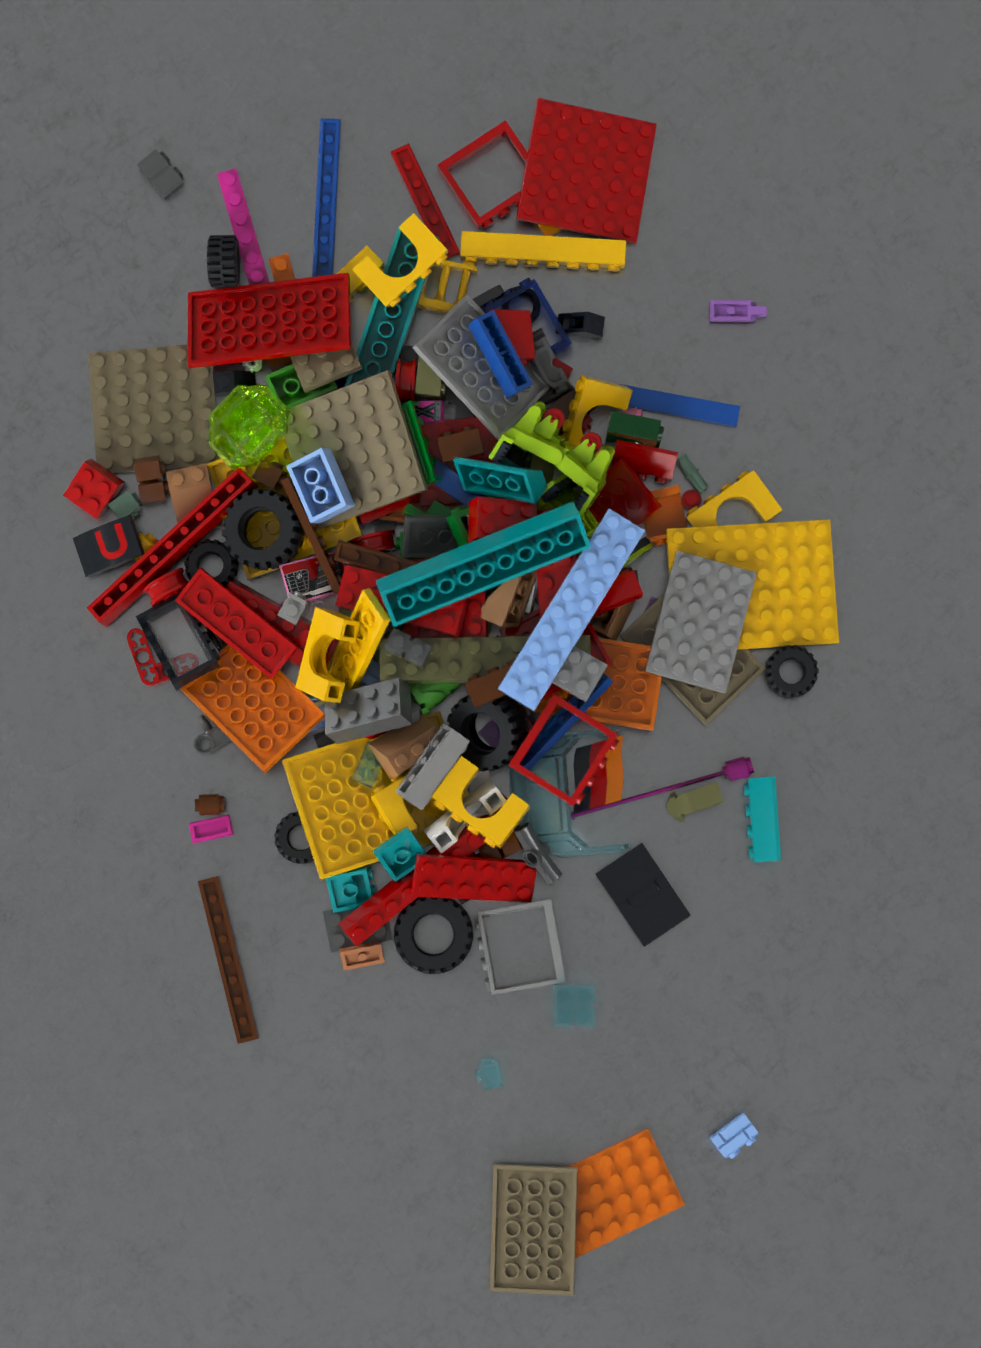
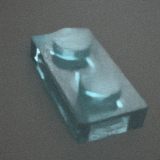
[352,741,382,788]

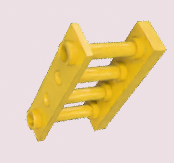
[417,260,478,314]

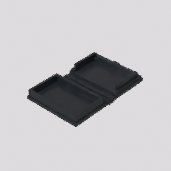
[596,843,691,947]

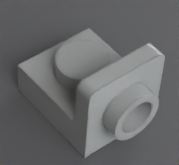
[278,591,308,626]

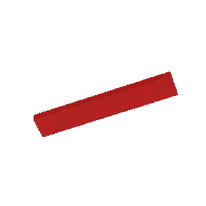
[390,143,460,260]

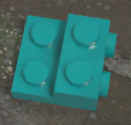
[373,827,427,882]
[326,865,377,913]

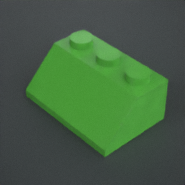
[265,364,338,412]

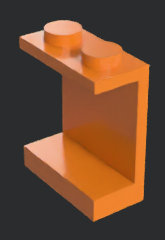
[644,485,688,546]

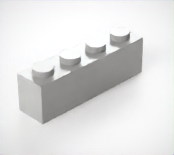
[395,723,470,810]

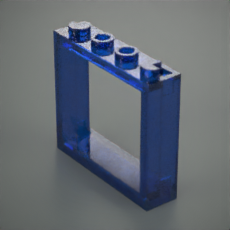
[482,277,572,366]

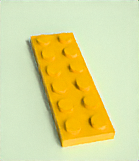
[327,588,390,692]

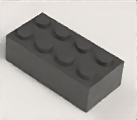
[324,677,412,744]

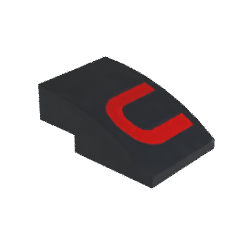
[73,515,144,577]

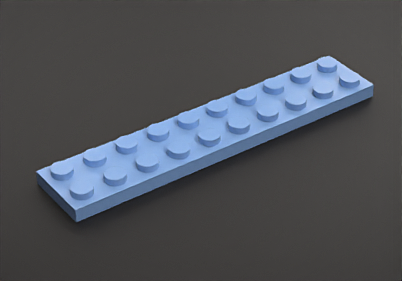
[498,509,645,711]

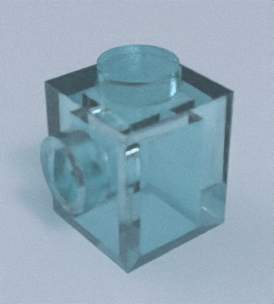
[475,1057,504,1090]

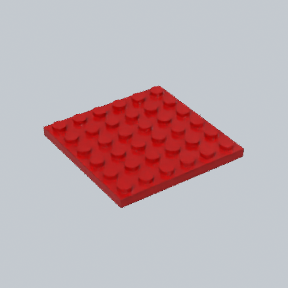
[516,98,657,244]

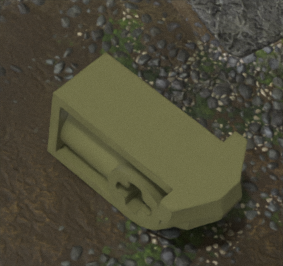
[667,782,724,822]

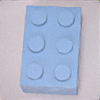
[286,448,355,524]

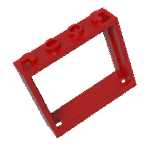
[437,120,528,230]
[509,694,619,807]

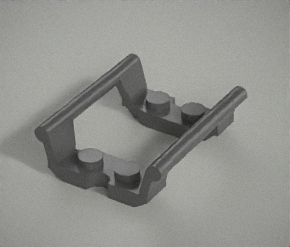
[522,328,574,417]

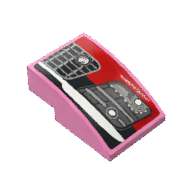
[279,551,345,602]

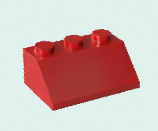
[611,440,678,484]

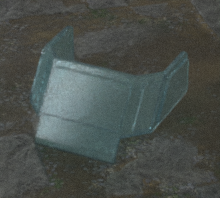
[508,729,631,857]

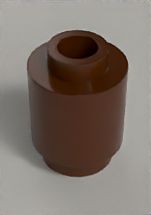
[195,794,224,815]

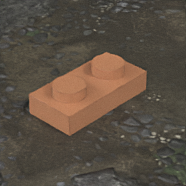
[339,941,385,971]

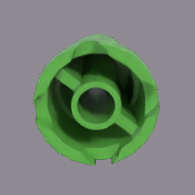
[408,683,462,716]

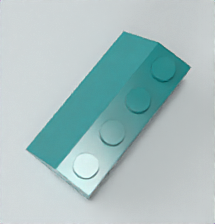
[453,457,547,504]
[744,776,781,863]

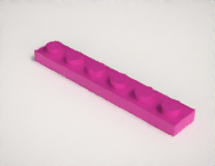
[217,168,269,285]

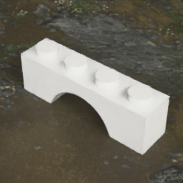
[423,779,507,853]

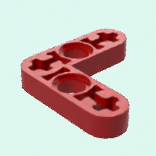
[127,628,199,686]

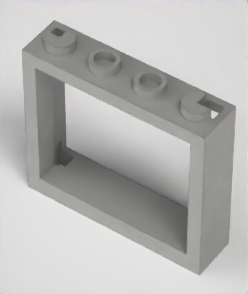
[474,899,566,995]

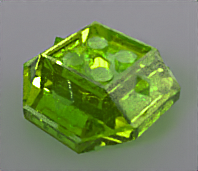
[209,385,291,470]

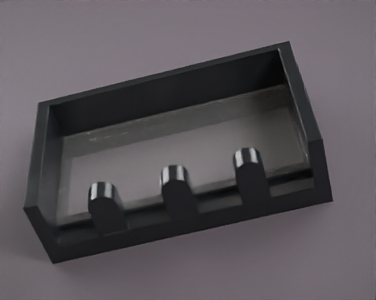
[135,593,221,691]

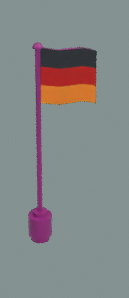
[570,735,754,820]

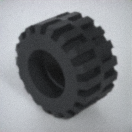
[207,235,240,287]
[184,539,238,587]
[765,645,819,698]
[274,811,314,864]

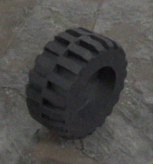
[222,489,305,570]
[447,695,529,772]
[394,897,473,974]

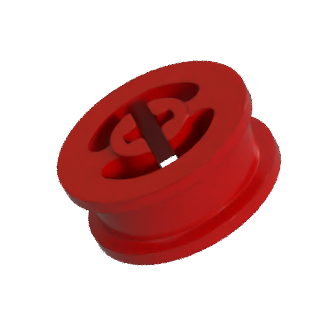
[395,359,417,402]
[350,530,396,553]
[143,568,189,607]

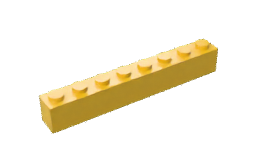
[460,231,626,272]

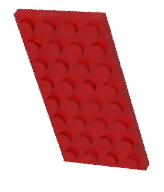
[187,273,351,368]

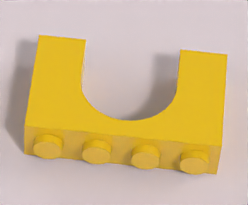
[352,213,448,308]
[563,375,633,469]
[686,470,782,527]
[295,607,361,703]
[431,756,530,848]
[370,766,470,836]

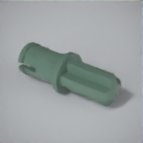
[676,454,708,493]

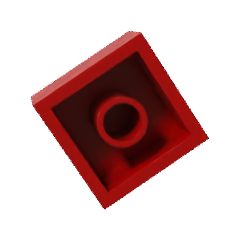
[63,459,125,519]

